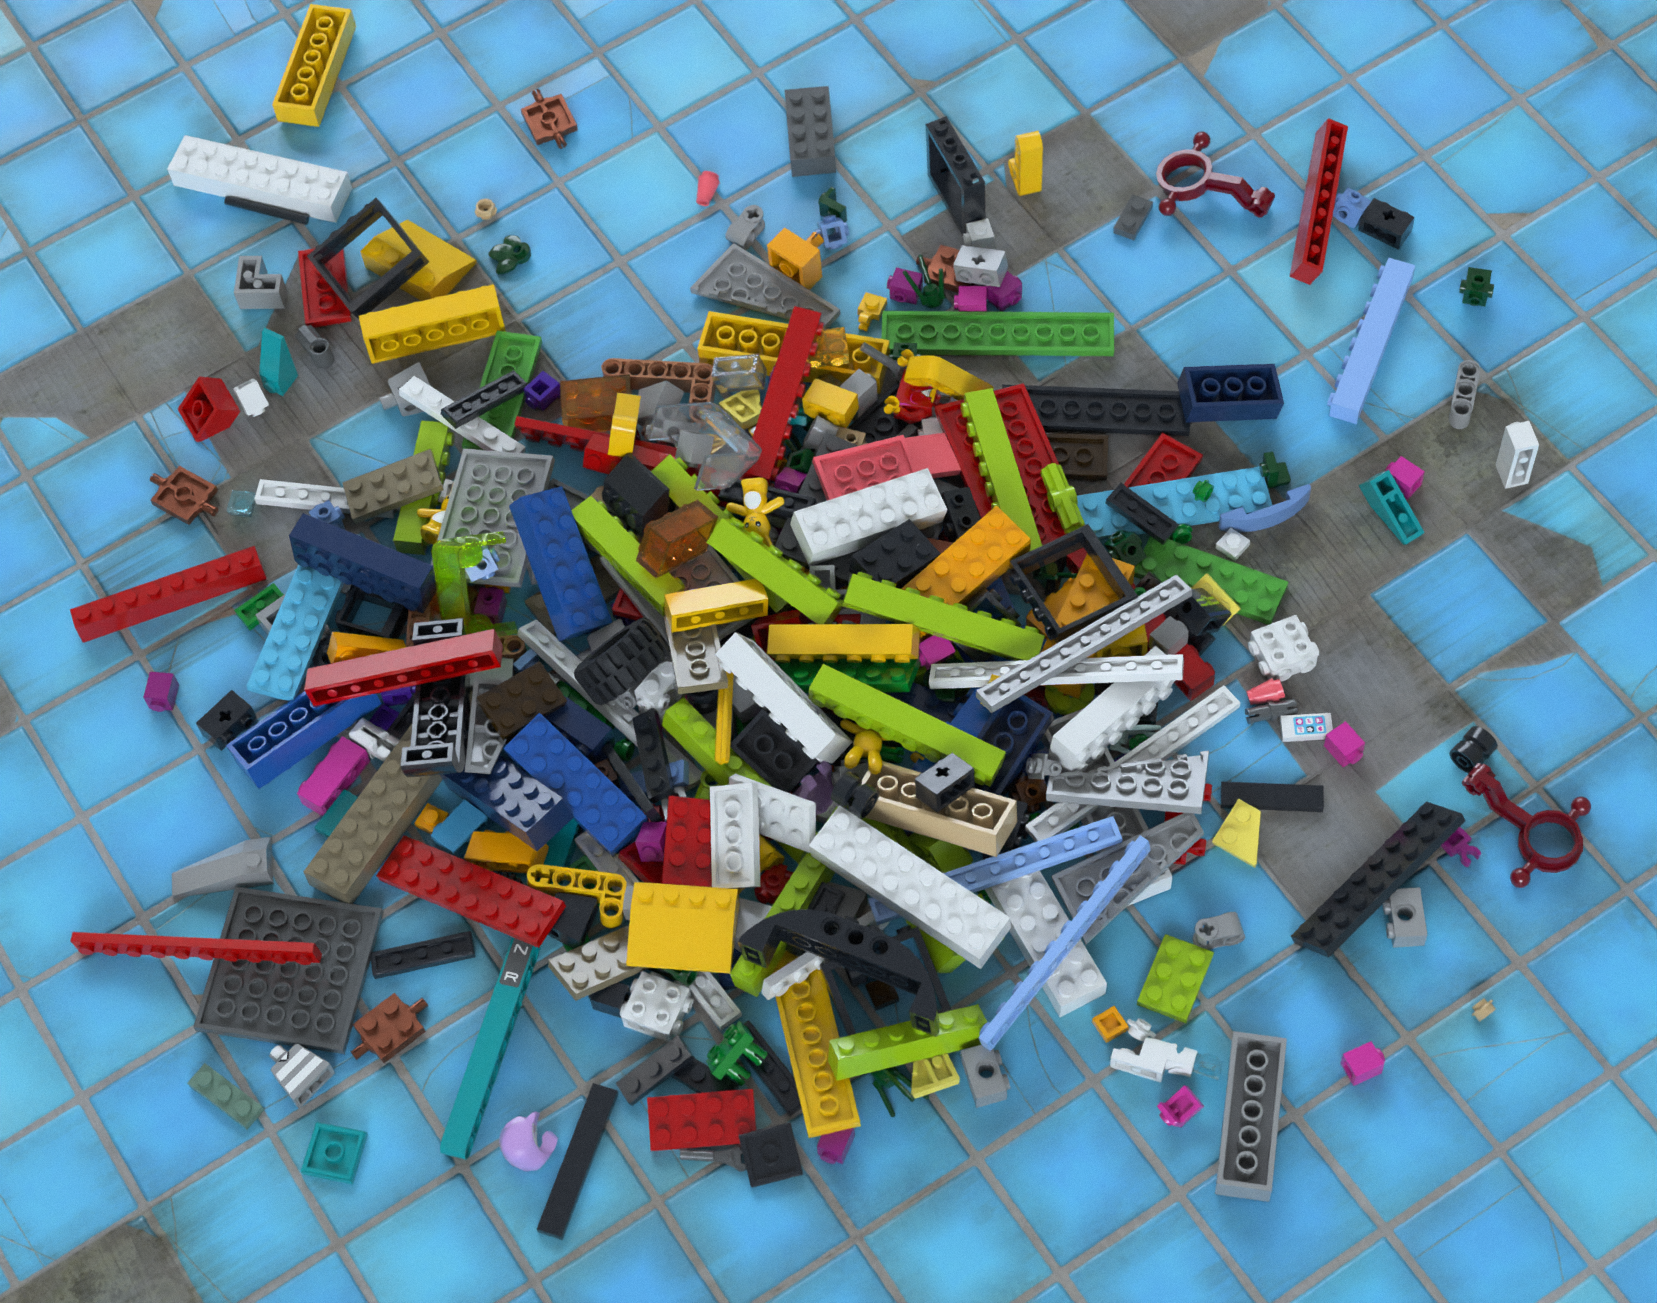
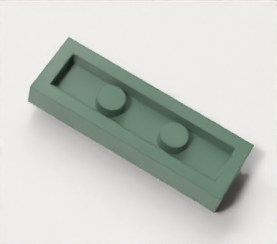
[187,1063,264,1130]

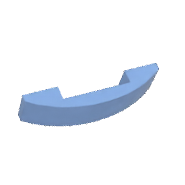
[1219,484,1311,533]

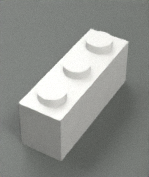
[1496,421,1539,489]

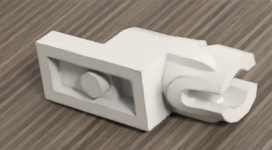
[336,718,400,762]
[1110,1038,1198,1083]

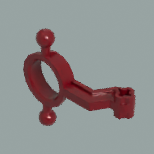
[1156,131,1275,218]
[1462,763,1591,888]

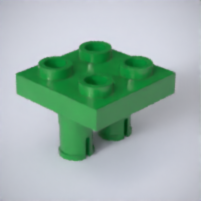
[706,1021,768,1086]

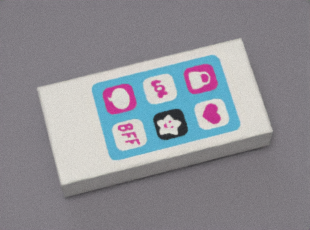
[1280,713,1333,742]

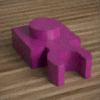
[1441,827,1481,867]

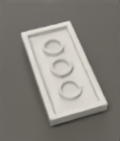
[729,774,816,853]
[710,783,760,889]

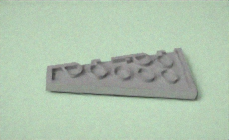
[690,243,840,330]
[1046,750,1209,814]
[1052,813,1204,944]

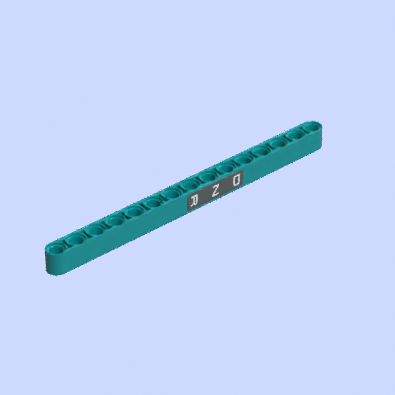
[440,819,582,1160]

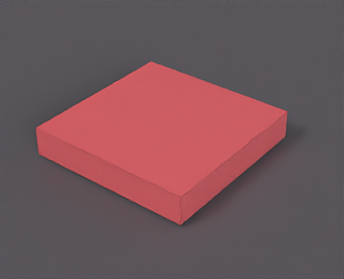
[905,433,961,478]

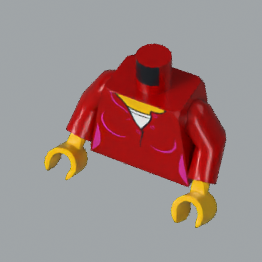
[884,349,951,424]

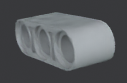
[1448,360,1480,429]

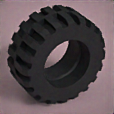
[574,617,670,705]

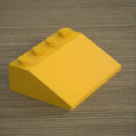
[360,219,477,301]
[626,882,740,973]

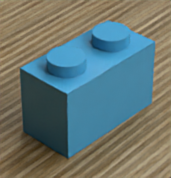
[431,799,491,858]

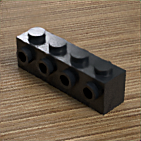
[941,487,980,543]

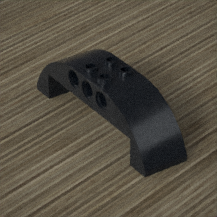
[401,618,470,777]
[738,909,939,1037]

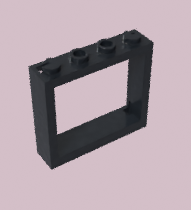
[926,116,986,236]
[307,197,430,319]
[1008,524,1138,644]
[819,925,952,1036]

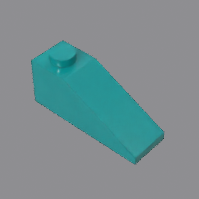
[259,328,298,396]
[1358,470,1425,545]

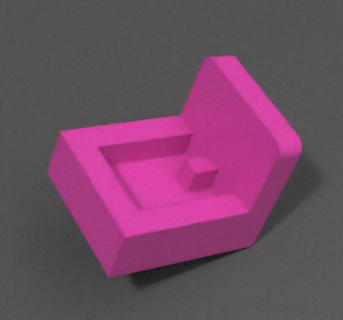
[1157,1085,1204,1127]

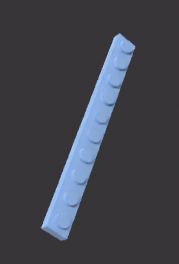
[868,816,1122,925]
[979,835,1151,1052]

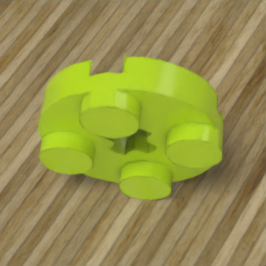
[1044,683,1095,716]

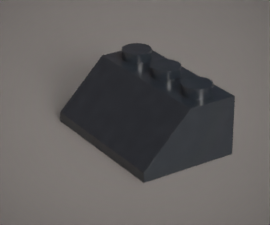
[602,453,670,537]

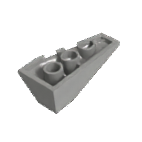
[465,678,507,774]
[172,837,274,898]

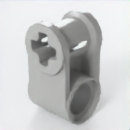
[726,205,765,250]
[801,416,839,455]
[1193,912,1245,950]

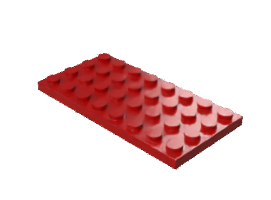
[934,383,1068,546]

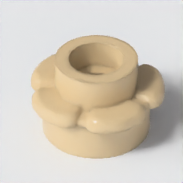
[475,199,497,220]
[1472,998,1496,1022]

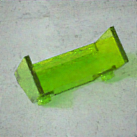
[431,531,518,636]

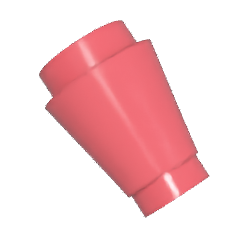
[696,171,720,206]
[1246,678,1285,705]

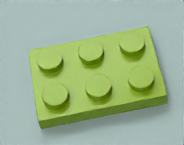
[1137,934,1214,1024]

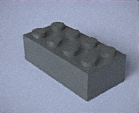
[785,86,836,177]

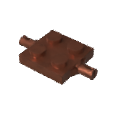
[521,89,578,149]
[916,245,974,293]
[150,466,219,525]
[350,993,428,1063]

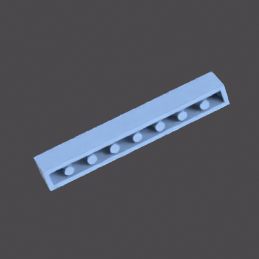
[1327,258,1415,424]

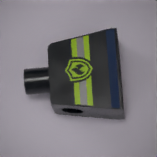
[1173,588,1232,636]

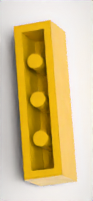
[664,579,768,633]

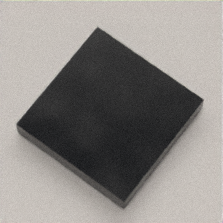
[738,1122,803,1188]

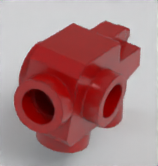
[754,864,794,904]

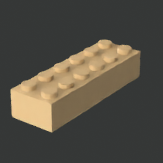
[862,761,1017,857]

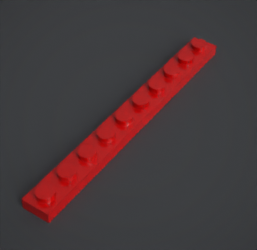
[70,932,322,965]

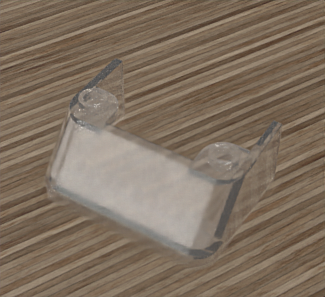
[647,402,762,491]

